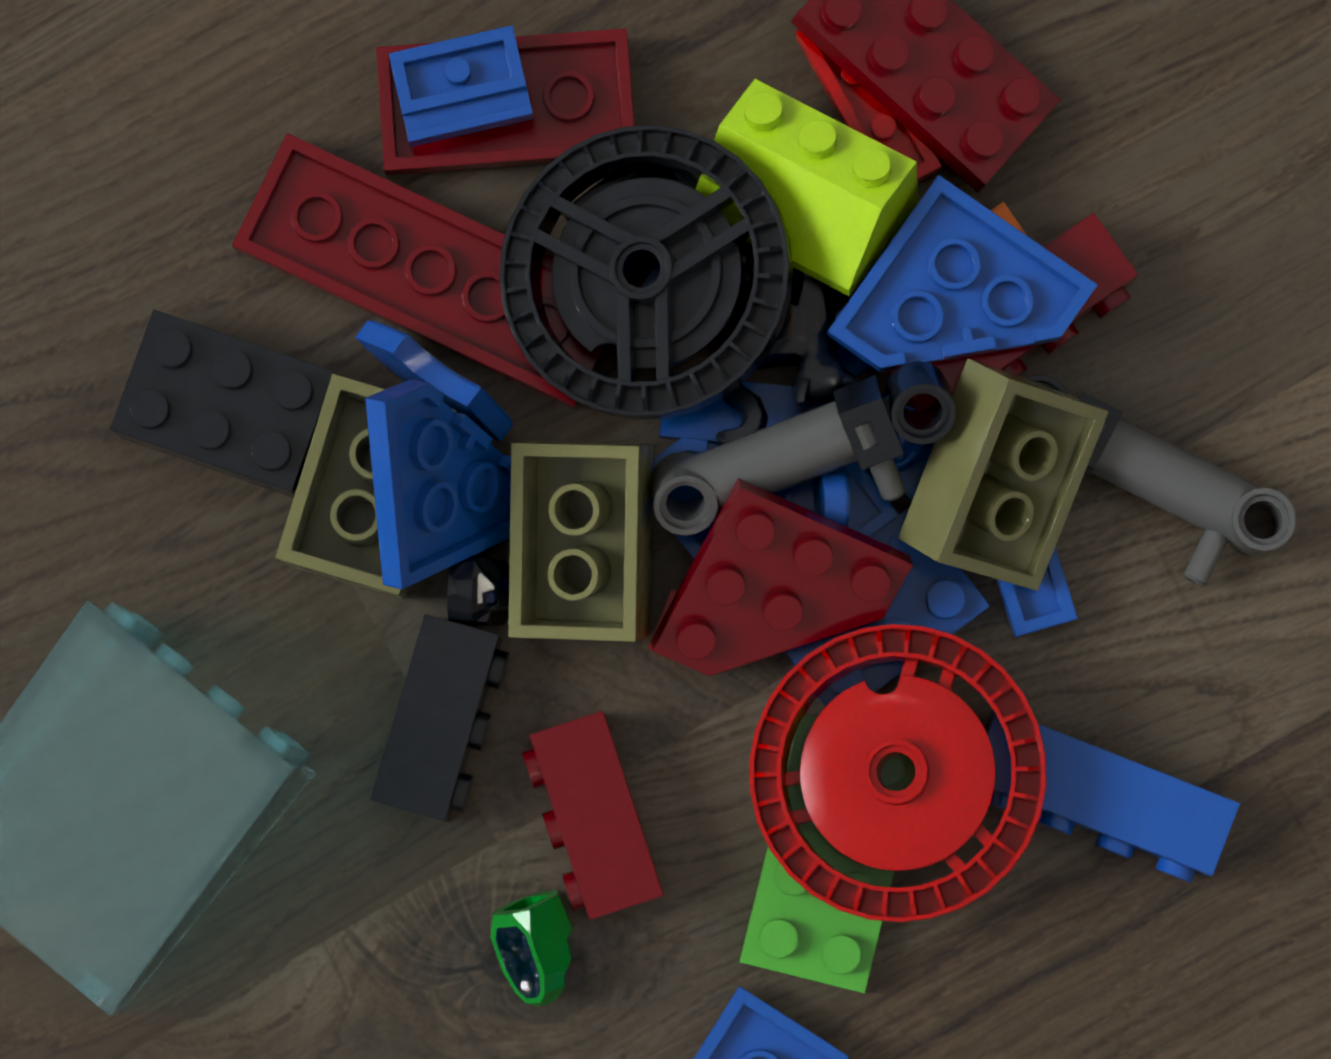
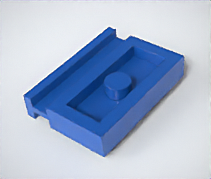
[388,25,534,147]

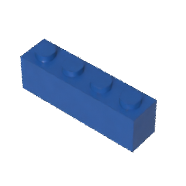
[985,710,1240,883]

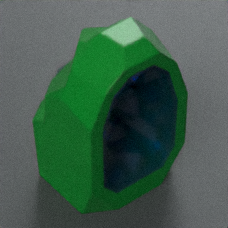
[490,890,573,1007]

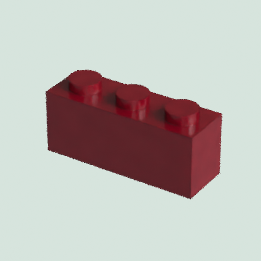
[522,711,664,920]

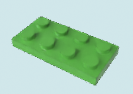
[739,714,915,994]

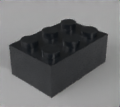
[110,309,337,498]

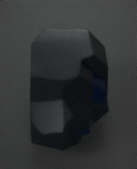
[447,556,509,626]

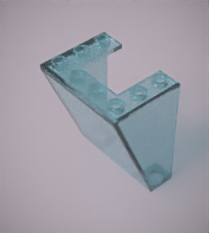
[0,600,316,1016]

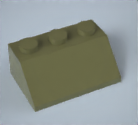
[898,358,1109,591]

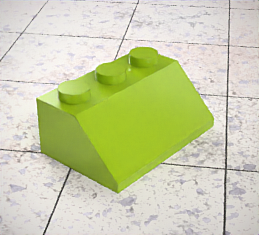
[695,79,919,297]

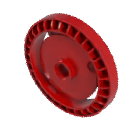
[749,624,1047,923]

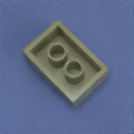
[275,374,456,601]
[508,440,654,642]

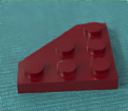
[651,478,913,676]

